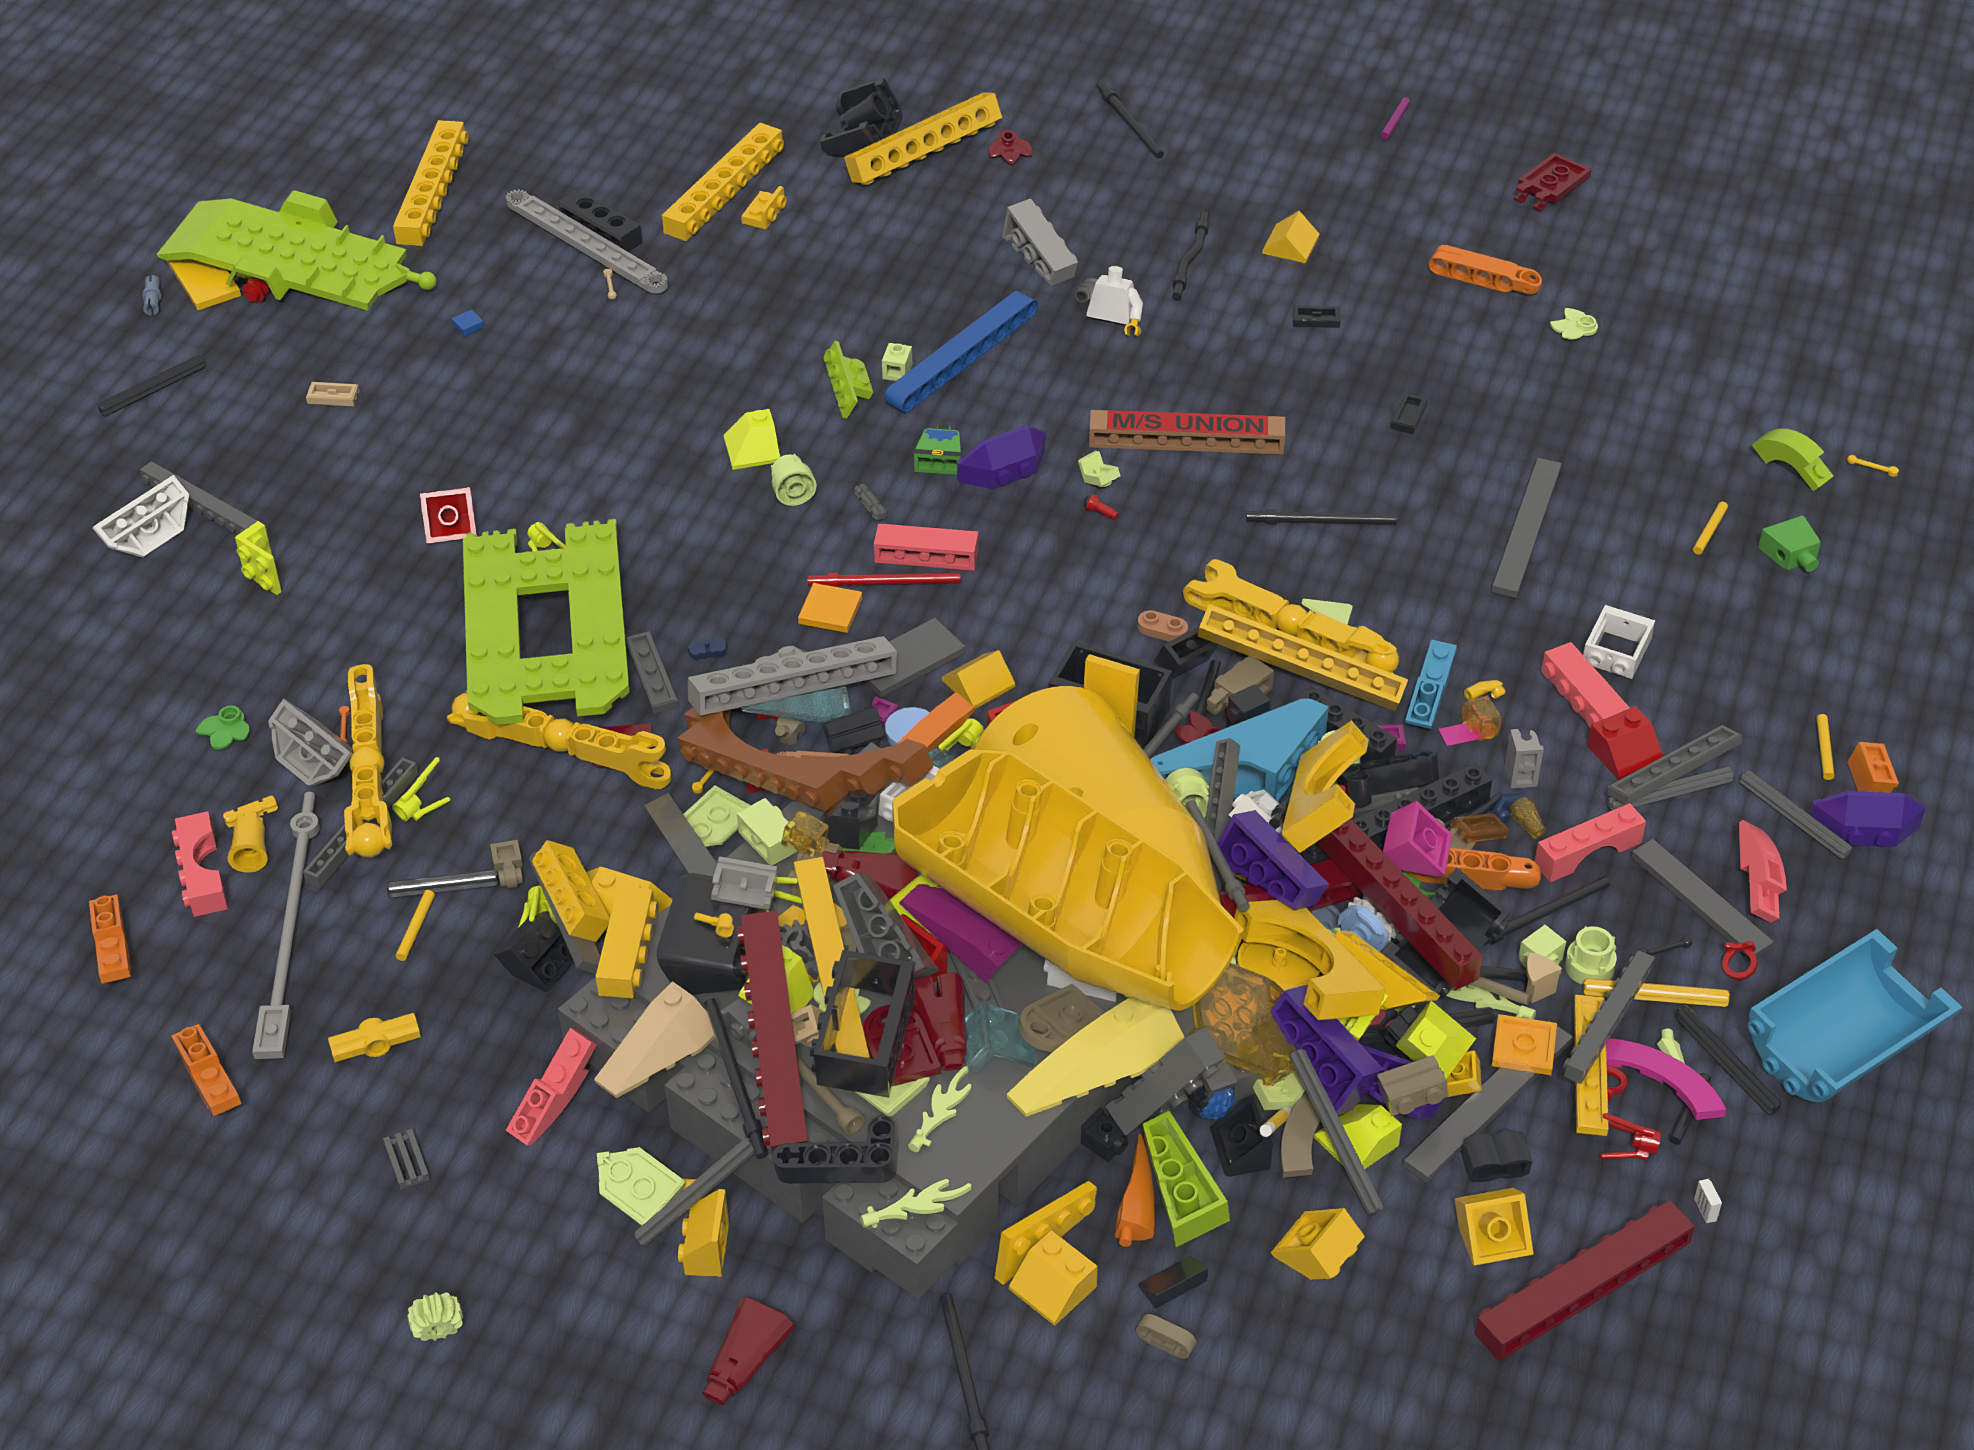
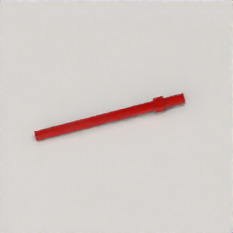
[808,573,961,588]

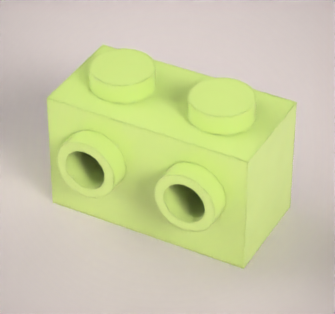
[737,798,800,866]

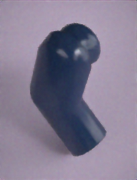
[1492,792,1525,823]

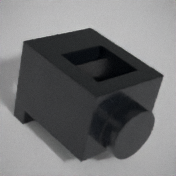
[1081,1107,1128,1162]

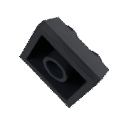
[805,790,877,850]

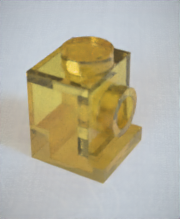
[1461,695,1502,741]
[781,809,829,857]

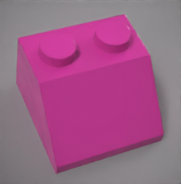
[1383,801,1452,877]

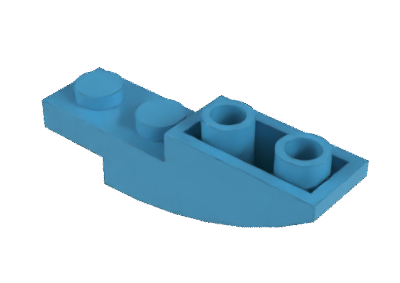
[1405,639,1457,729]

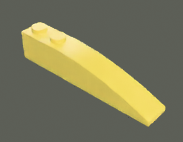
[1007,997,1185,1117]

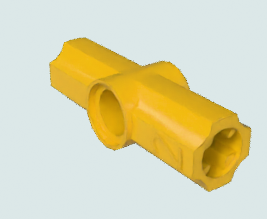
[328,1013,421,1062]

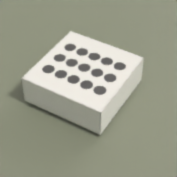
[1694,1179,1722,1223]

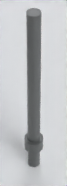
[1143,693,1199,758]
[1185,800,1250,912]

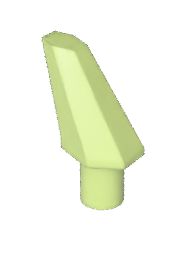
[1657,1029,1685,1064]

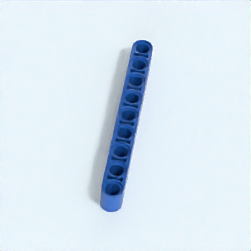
[884,291,1038,413]

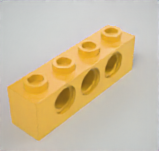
[532,840,610,942]

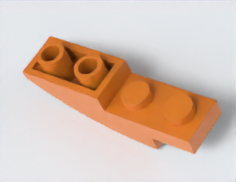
[89,894,131,984]
[171,1024,242,1116]

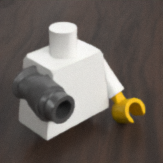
[1075,266,1143,336]

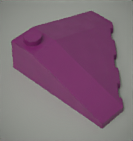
[899,884,1025,983]

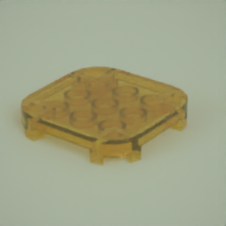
[1188,963,1296,1086]

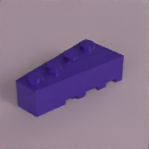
[1210,810,1329,910]

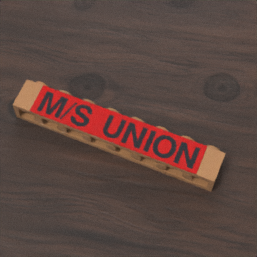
[1089,410,1285,454]

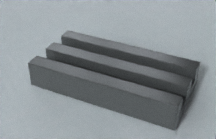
[383,1129,430,1190]

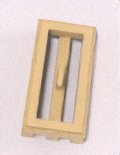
[306,382,359,406]

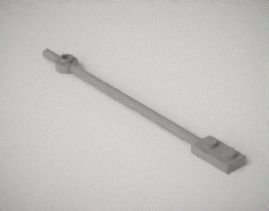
[252,792,320,1059]

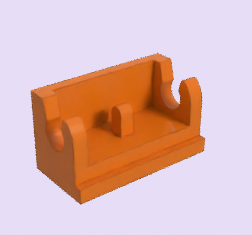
[1847,742,1899,793]

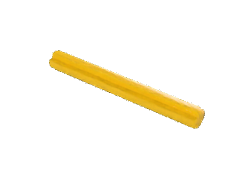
[1583,978,1729,1007]

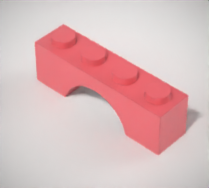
[1535,803,1646,883]
[172,811,228,917]

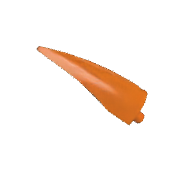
[1115,1133,1155,1247]

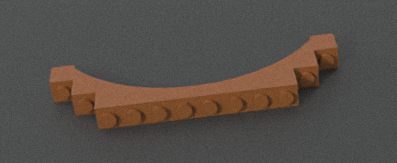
[677,707,934,811]

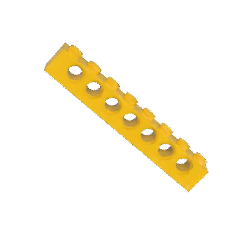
[844,93,1002,185]
[393,120,468,246]
[662,123,784,241]

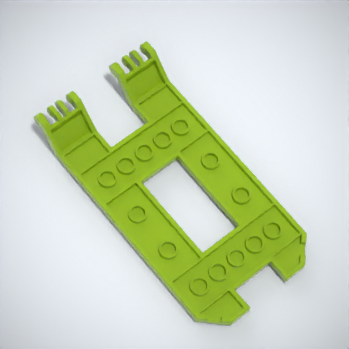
[463,519,630,725]

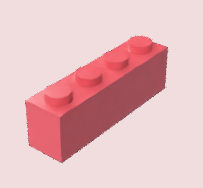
[874,524,978,571]
[1541,642,1630,729]

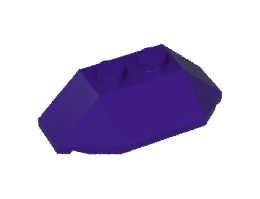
[957,425,1046,489]
[1809,791,1925,847]

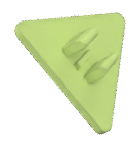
[1301,599,1353,624]

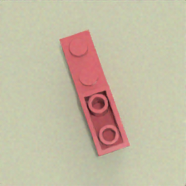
[1739,820,1787,923]
[506,1028,597,1146]

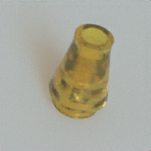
[1510,797,1547,839]

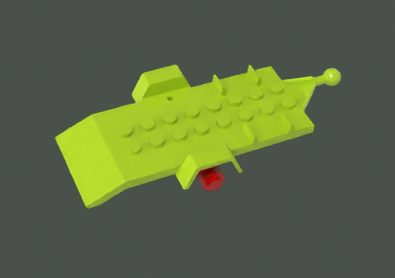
[156,190,436,311]

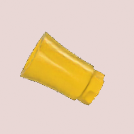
[228,811,267,873]

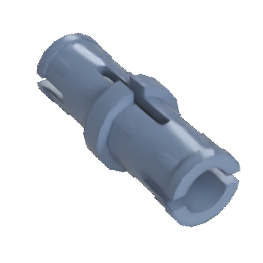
[142,275,161,315]

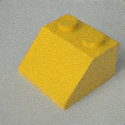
[1454,1188,1533,1265]
[678,1189,729,1277]
[1271,1208,1365,1280]
[1009,1230,1097,1326]

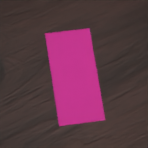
[1439,719,1495,746]

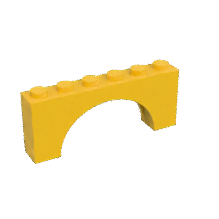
[1281,720,1369,853]
[1234,900,1386,1020]

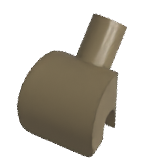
[775,716,806,745]

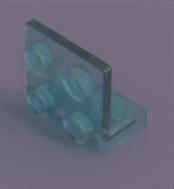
[965,1002,1037,1073]

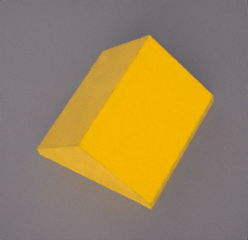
[1262,211,1319,263]
[942,650,1015,708]

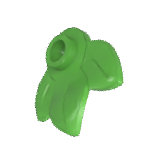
[196,706,250,750]

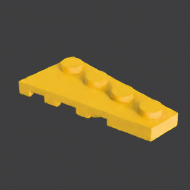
[995,1181,1097,1285]

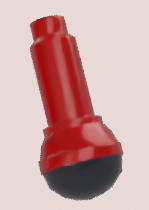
[1084,494,1118,519]

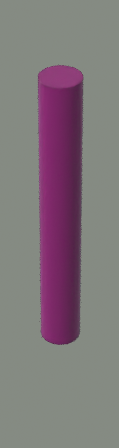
[1381,97,1410,140]

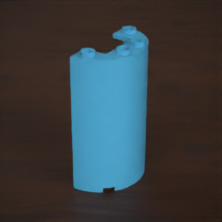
[1748,929,1963,1102]

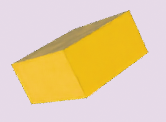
[1446,1050,1482,1097]

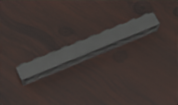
[140,461,257,535]
[1206,738,1241,892]
[303,757,418,889]
[1563,950,1655,1084]

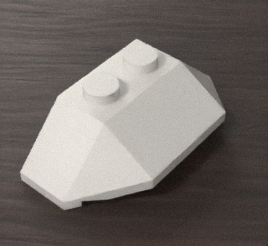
[93,475,189,558]

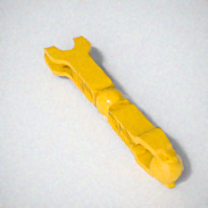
[1183,559,1399,674]
[344,664,392,858]
[447,690,672,789]

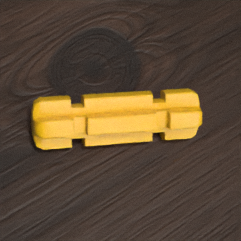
[223,796,278,828]

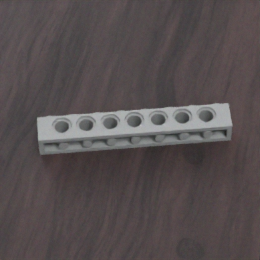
[688,636,897,716]

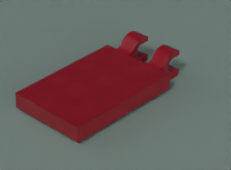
[1514,153,1592,211]

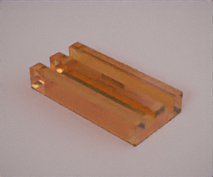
[1450,813,1509,843]

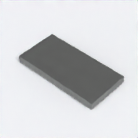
[864,618,966,697]

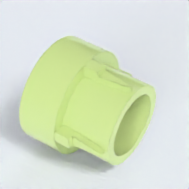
[771,454,817,506]
[1165,768,1210,819]
[1565,926,1617,985]

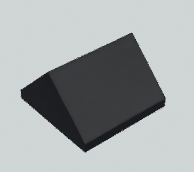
[1210,1094,1273,1177]

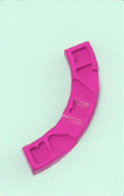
[1606,1038,1726,1120]

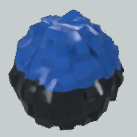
[1188,1085,1235,1119]

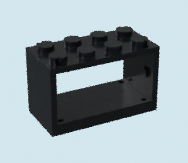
[1048,641,1172,749]
[810,950,916,1098]

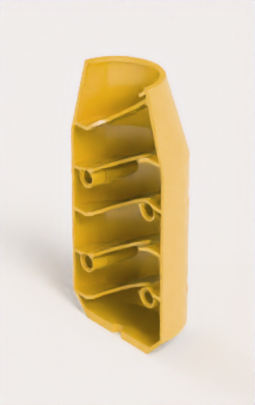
[974,686,1221,904]
[892,749,1244,1011]

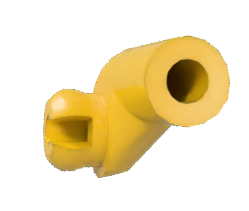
[1464,680,1505,701]

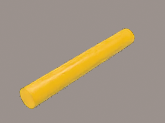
[1693,502,1728,555]
[1817,714,1834,780]
[395,890,435,961]

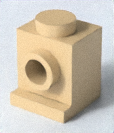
[791,1004,825,1047]

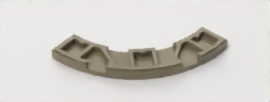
[1280,1092,1367,1178]

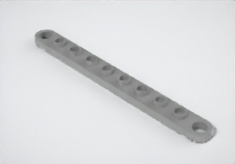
[506,189,668,293]

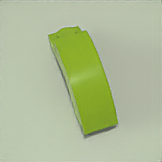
[1751,429,1833,491]

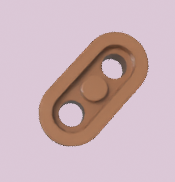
[1138,610,1188,642]

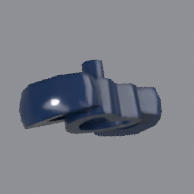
[688,637,727,660]

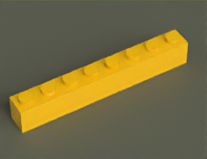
[1198,604,1408,711]

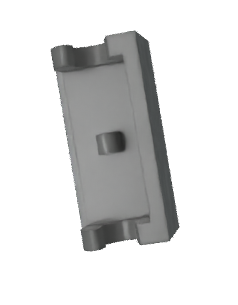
[1504,729,1544,789]
[711,856,777,910]

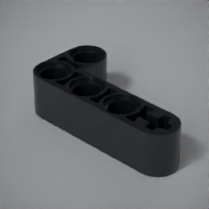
[1337,750,1439,807]
[772,1115,898,1184]

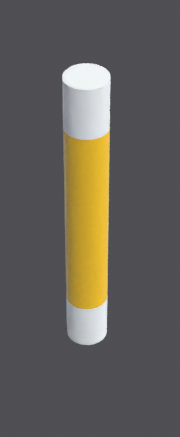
[1260,1106,1292,1137]

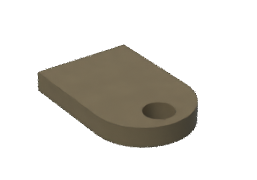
[1018,984,1106,1052]

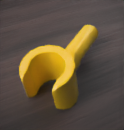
[694,912,734,938]

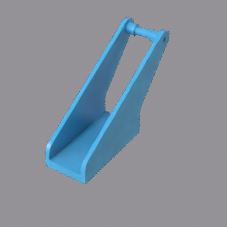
[1150,699,1329,803]

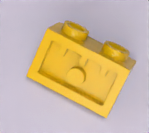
[741,186,787,229]

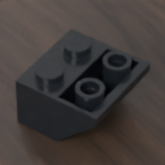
[494,911,574,992]

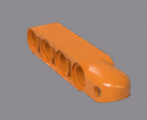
[1429,245,1542,295]
[1405,848,1541,890]

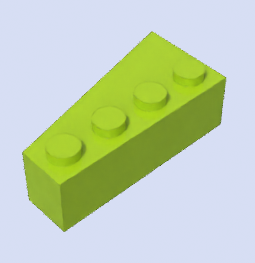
[1143,1111,1230,1247]

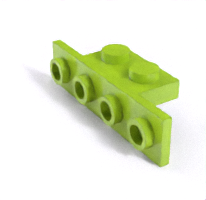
[824,341,874,419]

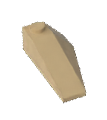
[594,981,715,1098]

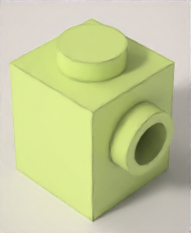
[882,343,913,381]
[1518,925,1566,968]

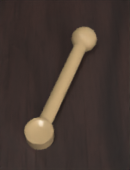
[603,269,617,300]

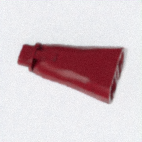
[822,850,918,900]
[912,972,967,1071]
[702,1297,795,1406]

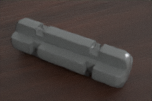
[855,483,887,521]

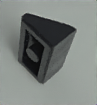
[1138,1256,1208,1309]

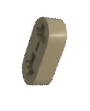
[1136,1314,1197,1359]

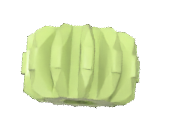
[408,1292,463,1341]

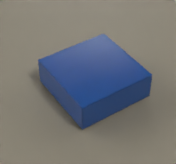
[451,310,484,336]

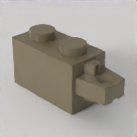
[1206,656,1274,715]

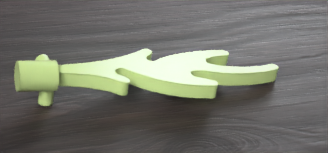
[1446,984,1536,1019]
[908,1066,971,1152]
[860,1179,971,1228]

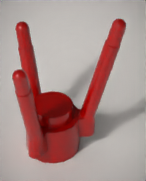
[1600,1113,1661,1160]

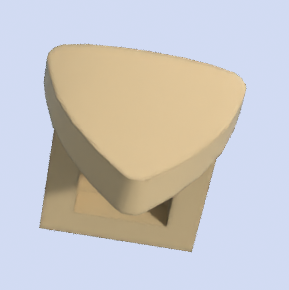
[1526,952,1562,1003]

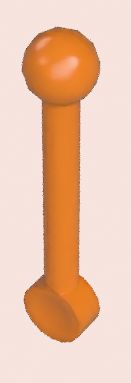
[339,706,350,744]

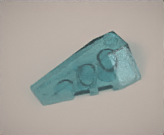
[740,685,851,723]

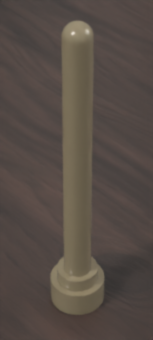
[796,1054,865,1135]

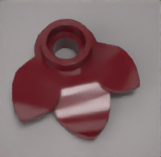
[989,130,1032,166]
[1175,711,1220,744]

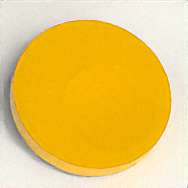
[1237,941,1321,999]

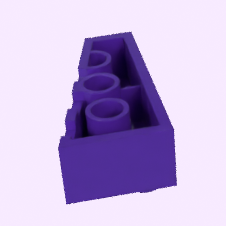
[1270,985,1384,1115]

